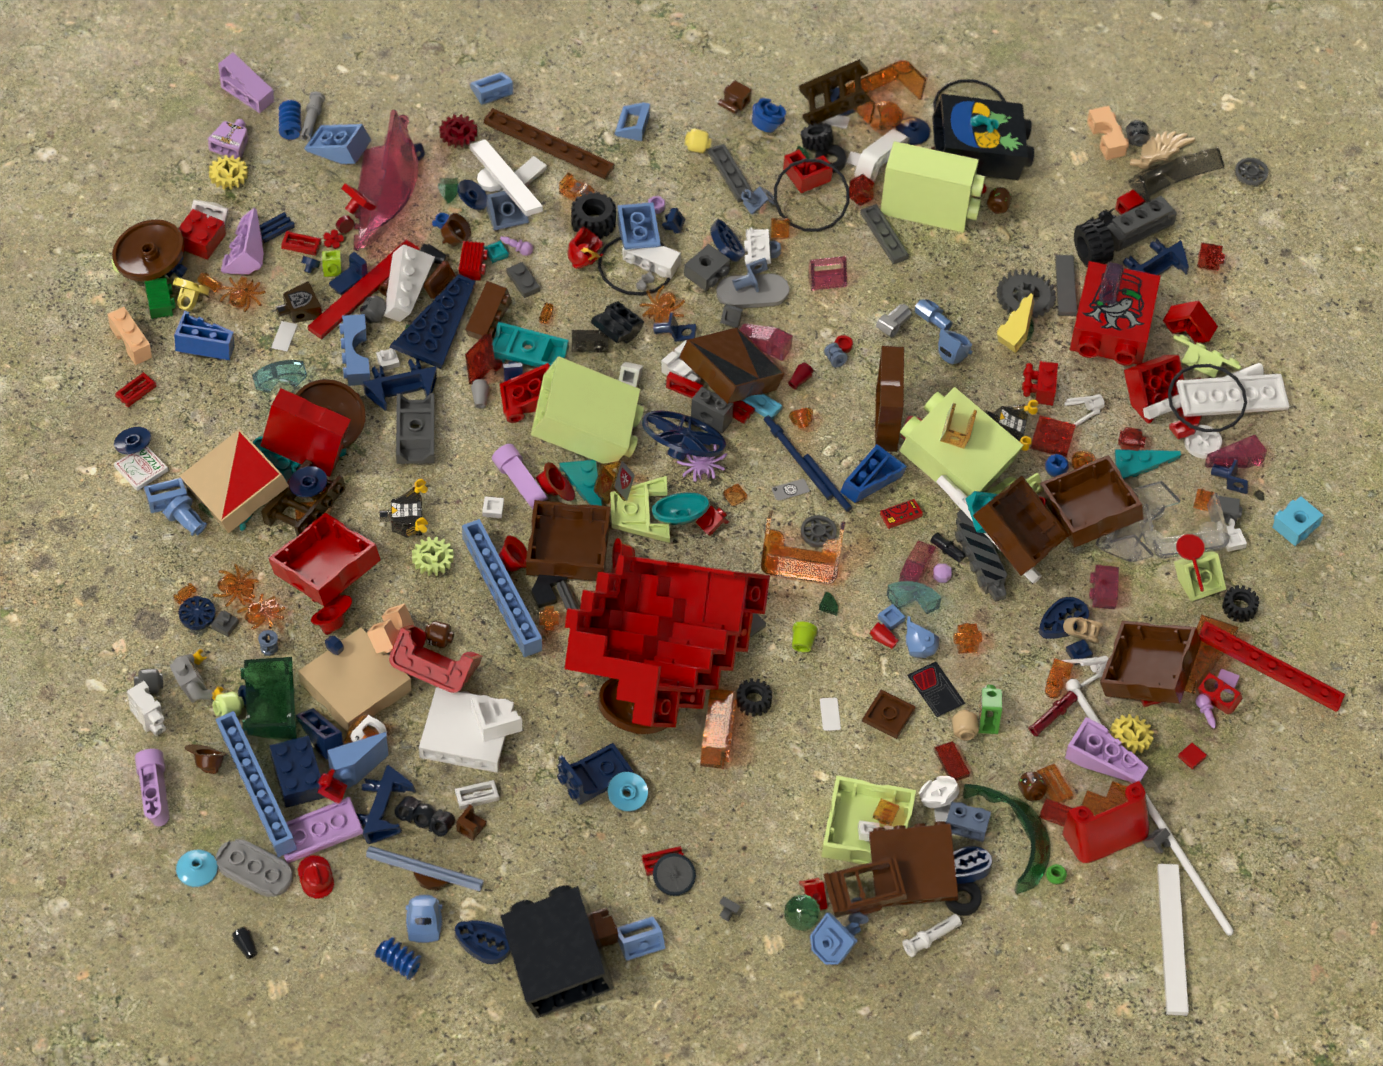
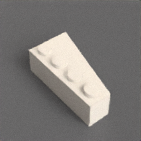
[384,244,435,322]

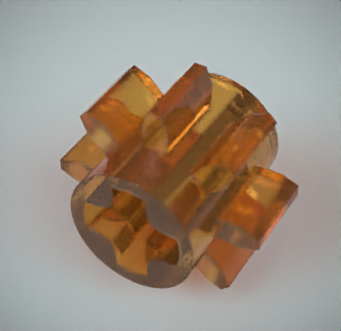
[539,606,559,630]

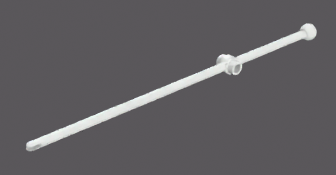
[1065,679,1233,936]

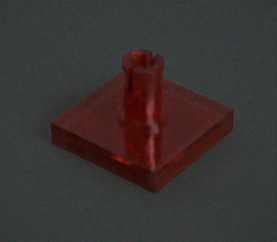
[465,334,502,385]

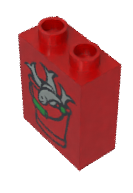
[1070,261,1161,366]

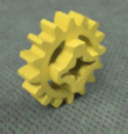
[209,155,248,190]
[1110,714,1154,754]

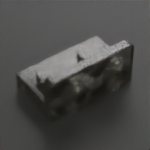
[572,330,609,353]

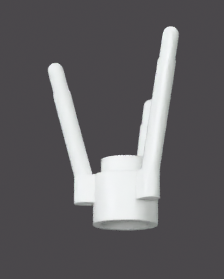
[1064,394,1104,427]
[1059,656,1109,688]

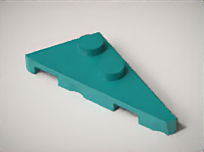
[1114,449,1181,479]
[559,460,602,506]

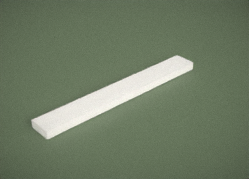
[469,139,543,216]
[1157,864,1188,1015]

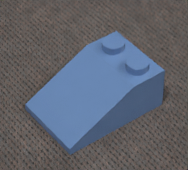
[304,124,371,164]
[617,202,660,250]
[327,732,388,789]

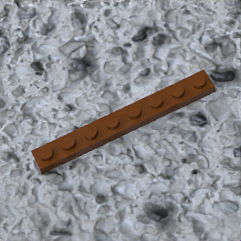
[483,108,614,180]

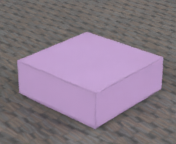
[1214,669,1239,694]

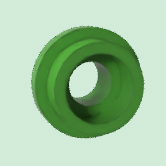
[1046,864,1067,884]

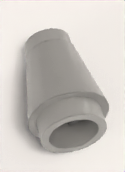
[471,379,489,409]

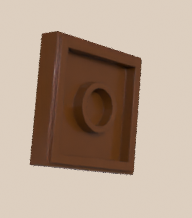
[862,689,916,739]

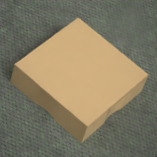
[299,627,412,735]

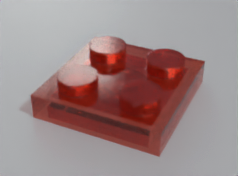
[1030,416,1076,458]

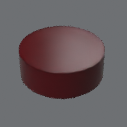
[336,215,355,234]

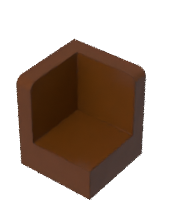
[456,805,486,841]

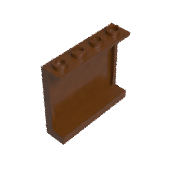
[869,821,959,907]

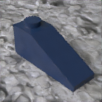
[296,708,343,759]

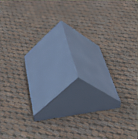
[486,191,529,230]

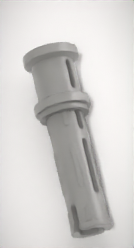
[300,91,325,141]

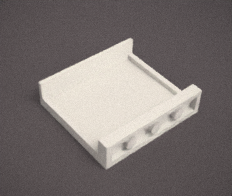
[419,687,514,773]

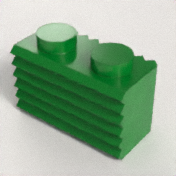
[144,278,175,319]

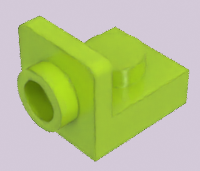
[322,250,342,277]

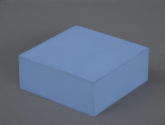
[878,604,905,631]

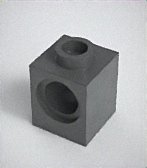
[1213,495,1243,525]

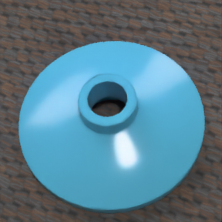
[608,772,648,812]
[176,850,218,887]

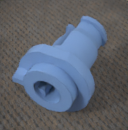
[163,496,207,536]

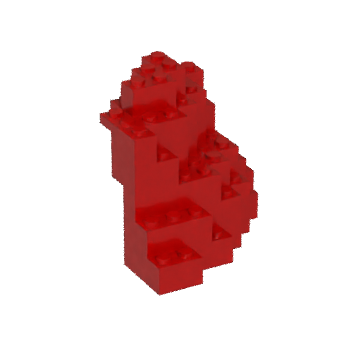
[564,555,770,728]

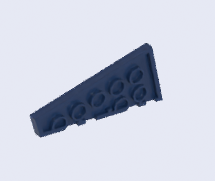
[389,274,475,369]

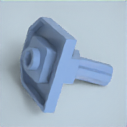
[810,912,861,964]

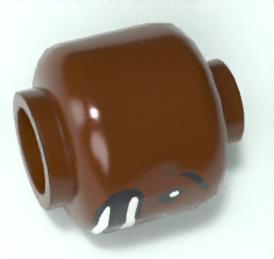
[425,621,454,648]

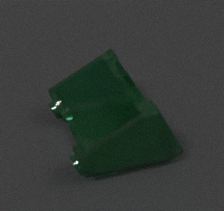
[240,657,297,742]

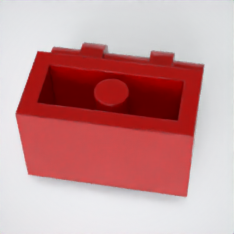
[1022,361,1058,406]

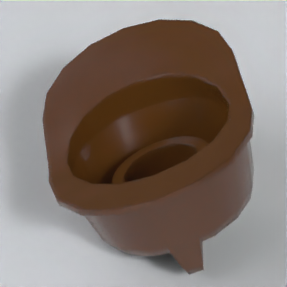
[441,213,471,246]
[184,744,228,774]

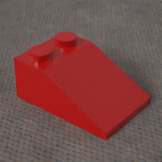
[499,363,550,415]

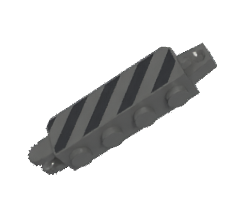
[955,510,1007,602]

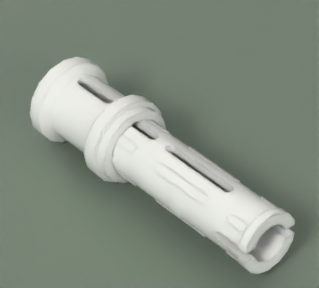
[903,914,962,957]

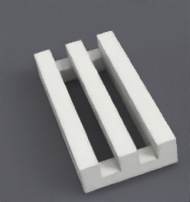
[455,780,499,809]

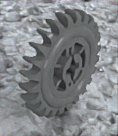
[996,269,1056,318]

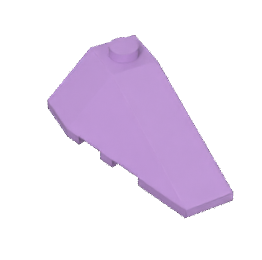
[221,208,264,274]
[1065,717,1148,783]

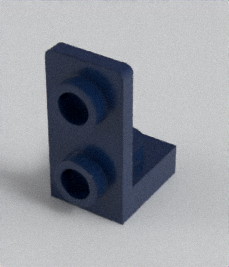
[329,252,368,295]

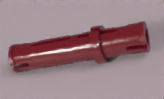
[1028,691,1078,737]

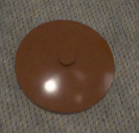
[112,219,185,281]
[295,379,366,449]
[598,678,668,734]

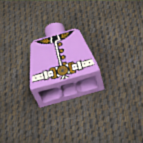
[208,119,248,159]

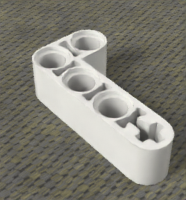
[854,129,909,185]

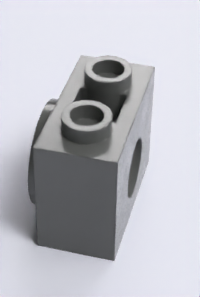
[684,244,730,291]
[691,387,734,434]

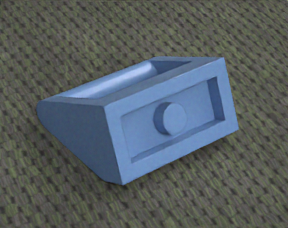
[470,72,513,105]
[615,102,650,141]
[144,478,187,513]
[617,917,665,961]

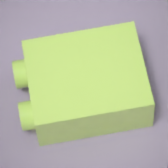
[881,141,985,233]
[531,356,644,467]
[900,387,1023,497]

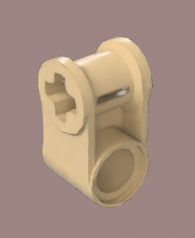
[1063,617,1103,643]

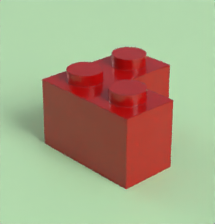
[783,149,833,194]
[1162,300,1218,344]

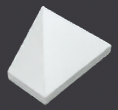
[191,200,228,224]

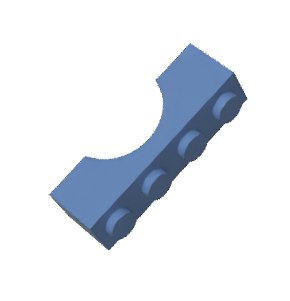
[339,314,370,386]

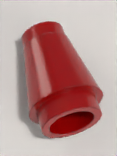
[869,622,899,649]

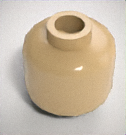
[952,710,979,741]

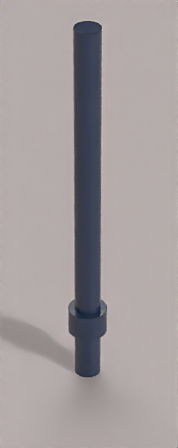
[763,415,833,500]

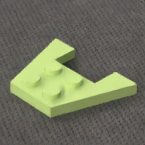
[610,476,670,543]

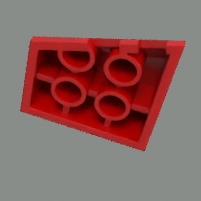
[1124,355,1184,424]

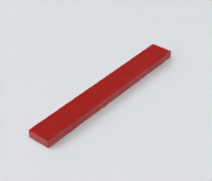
[308,239,420,340]
[1199,621,1345,712]

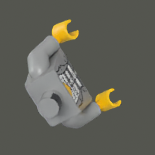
[170,649,224,703]

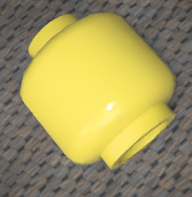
[684,129,712,153]

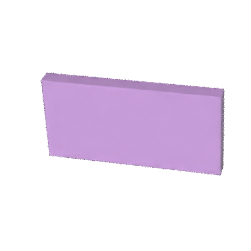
[284,797,363,864]

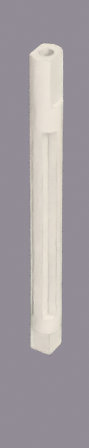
[1143,363,1264,419]
[936,475,1042,583]

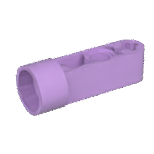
[492,444,548,509]
[135,749,169,826]

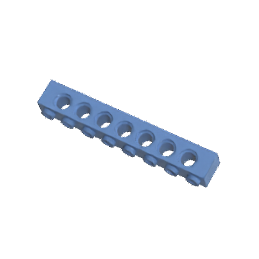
[462,519,542,657]
[216,711,297,857]

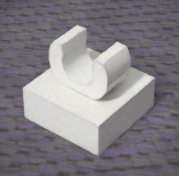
[376,348,400,371]
[482,497,504,519]

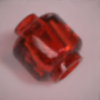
[1118,427,1146,451]

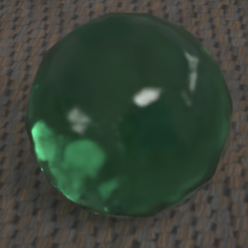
[784,894,820,931]

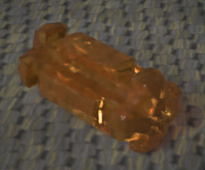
[539,302,553,324]
[173,583,196,604]

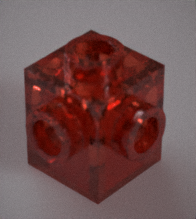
[849,174,875,206]
[1197,242,1225,271]

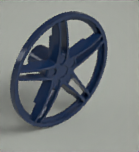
[642,410,726,460]

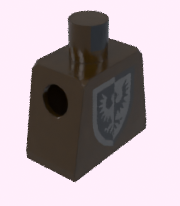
[275,281,322,323]

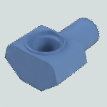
[915,299,952,330]

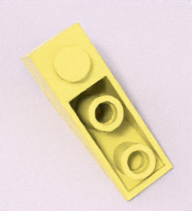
[997,294,1034,353]

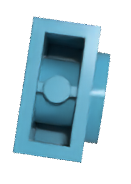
[1272,496,1323,546]

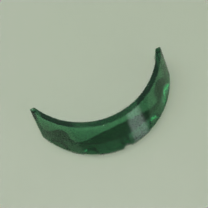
[962,784,1050,895]

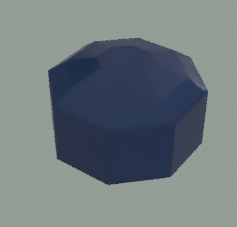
[325,636,344,655]

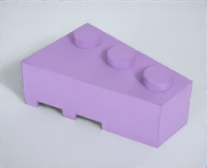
[218,52,274,113]

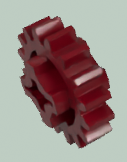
[439,114,478,148]

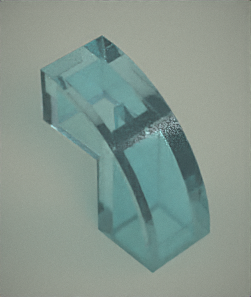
[252,360,307,393]
[886,581,941,614]

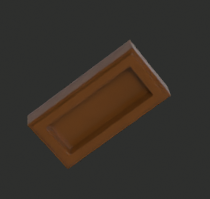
[423,261,456,299]

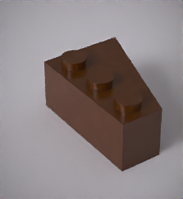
[465,281,512,343]

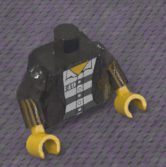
[985,400,1038,451]
[379,479,428,538]

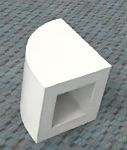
[619,362,643,387]

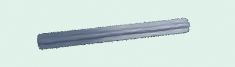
[366,846,484,891]

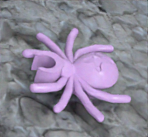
[677,444,727,481]

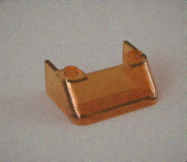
[846,60,927,124]
[761,510,846,584]

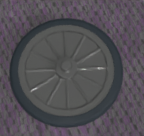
[653,853,696,896]

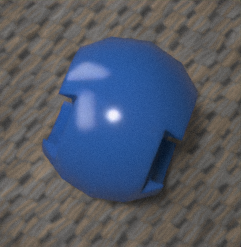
[1045,454,1069,477]

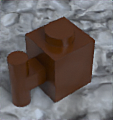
[718,80,752,114]
[591,908,619,947]

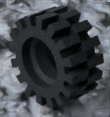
[800,123,834,151]
[1222,585,1259,623]
[736,678,772,717]

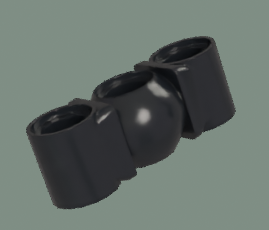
[394,796,456,837]

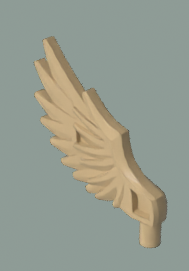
[1130,131,1195,169]

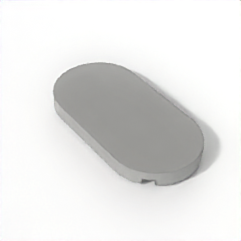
[716,274,789,308]
[216,839,292,897]

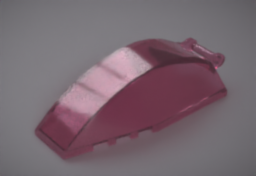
[353,109,418,251]

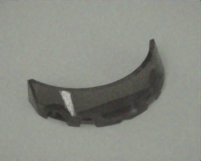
[1128,147,1225,203]

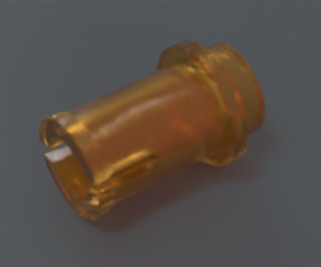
[197,272,222,293]

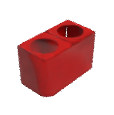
[1198,672,1243,714]

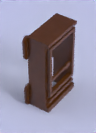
[823,855,907,918]

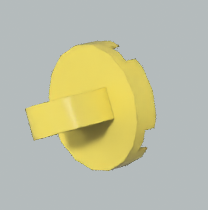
[173,277,210,311]

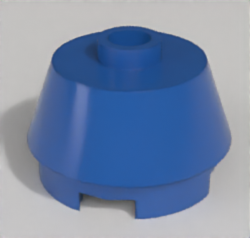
[752,98,786,133]

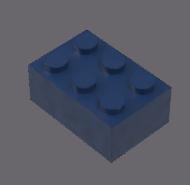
[269,736,325,808]

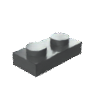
[507,262,540,298]

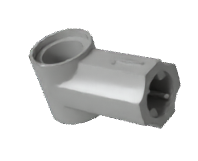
[876,304,912,338]

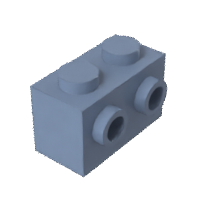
[946,802,991,842]

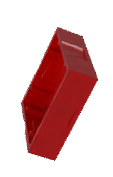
[261,388,351,477]
[268,512,381,606]

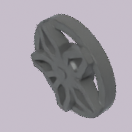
[1235,158,1269,187]
[801,515,837,548]

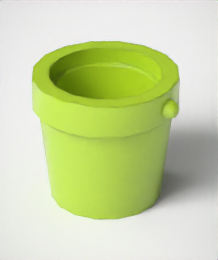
[792,621,818,653]

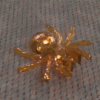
[218,275,266,312]
[639,285,685,323]
[213,564,259,607]
[237,594,285,630]

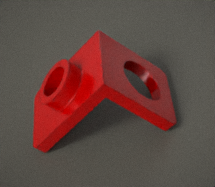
[799,878,828,912]

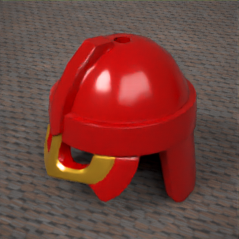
[567,227,604,269]

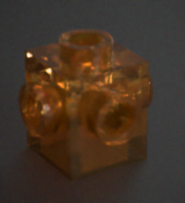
[953,623,982,654]

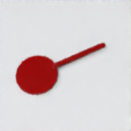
[1176,534,1205,592]

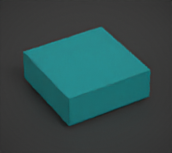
[485,240,509,263]

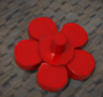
[323,229,344,249]

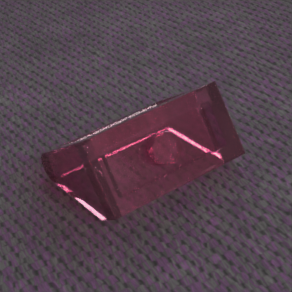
[808,256,847,291]

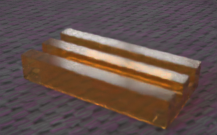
[1037,764,1074,806]

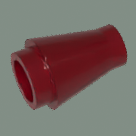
[788,362,814,390]

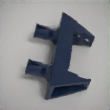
[1123,238,1189,275]
[363,358,437,411]
[356,765,416,844]

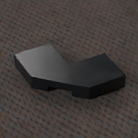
[531,574,567,608]

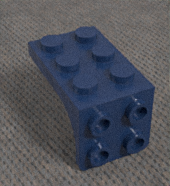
[557,743,634,806]

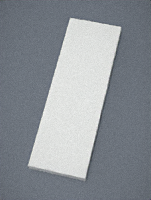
[1176,374,1290,417]

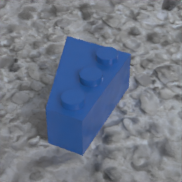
[174,310,234,360]
[840,444,907,503]

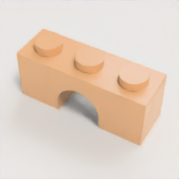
[1087,106,1129,160]
[108,307,152,365]
[367,603,414,653]

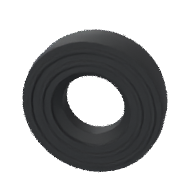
[815,144,847,173]
[945,882,982,916]

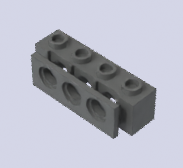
[1107,196,1177,252]

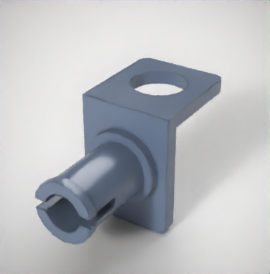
[741,186,775,215]
[732,258,768,292]

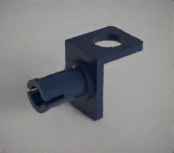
[653,312,697,342]
[1211,459,1248,494]

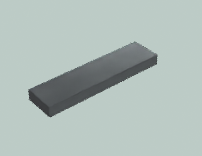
[708,144,753,203]
[860,204,909,264]
[1055,255,1077,316]

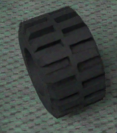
[571,191,616,239]
[1074,219,1114,267]

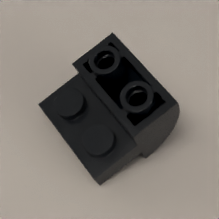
[590,301,644,344]

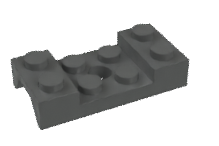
[396,393,435,464]

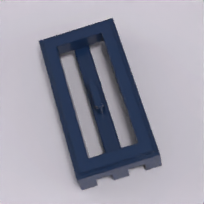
[259,212,295,243]

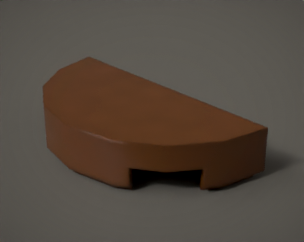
[413,872,450,890]

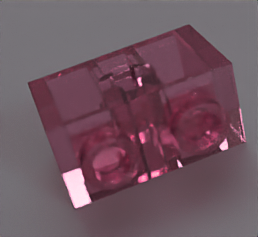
[1089,565,1119,610]

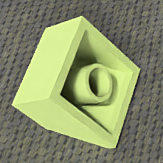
[1174,550,1226,601]

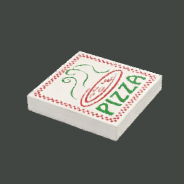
[114,446,168,491]

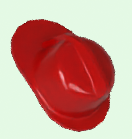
[536,462,575,501]
[498,535,527,572]
[611,538,635,574]
[311,595,352,635]
[298,855,334,899]

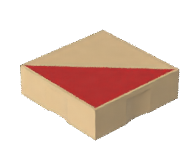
[180,429,289,534]

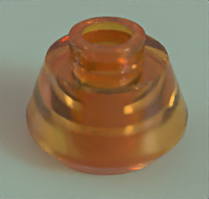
[788,407,813,429]
[1071,451,1096,470]

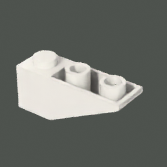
[622,246,681,279]

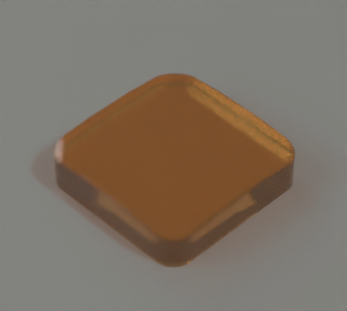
[723,484,747,506]

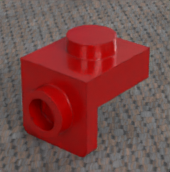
[696,506,729,536]
[317,768,348,804]

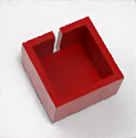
[178,208,226,260]

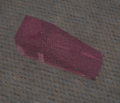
[739,323,793,361]
[1205,435,1267,468]
[898,540,936,593]

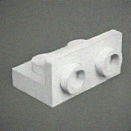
[744,231,771,265]

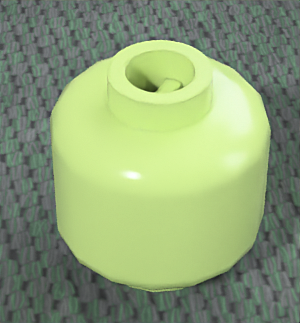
[212,691,244,717]

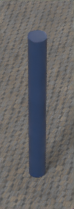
[803,454,852,512]

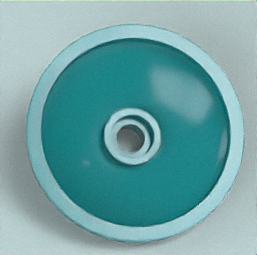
[652,492,709,525]

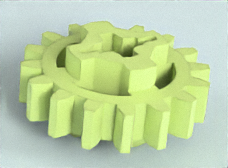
[412,537,454,576]

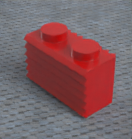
[459,240,488,281]

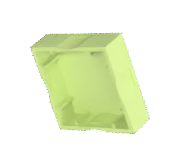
[821,775,916,864]

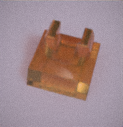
[771,218,789,238]
[1193,489,1216,512]
[873,798,900,826]

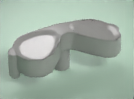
[636,271,654,290]

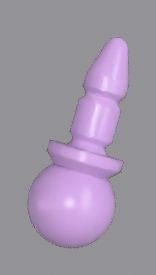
[500,236,533,256]
[1196,694,1216,728]

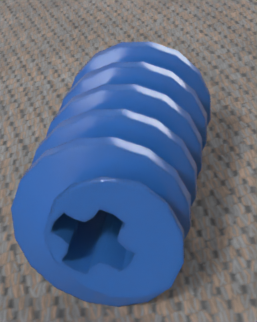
[279,100,301,140]
[375,937,421,980]

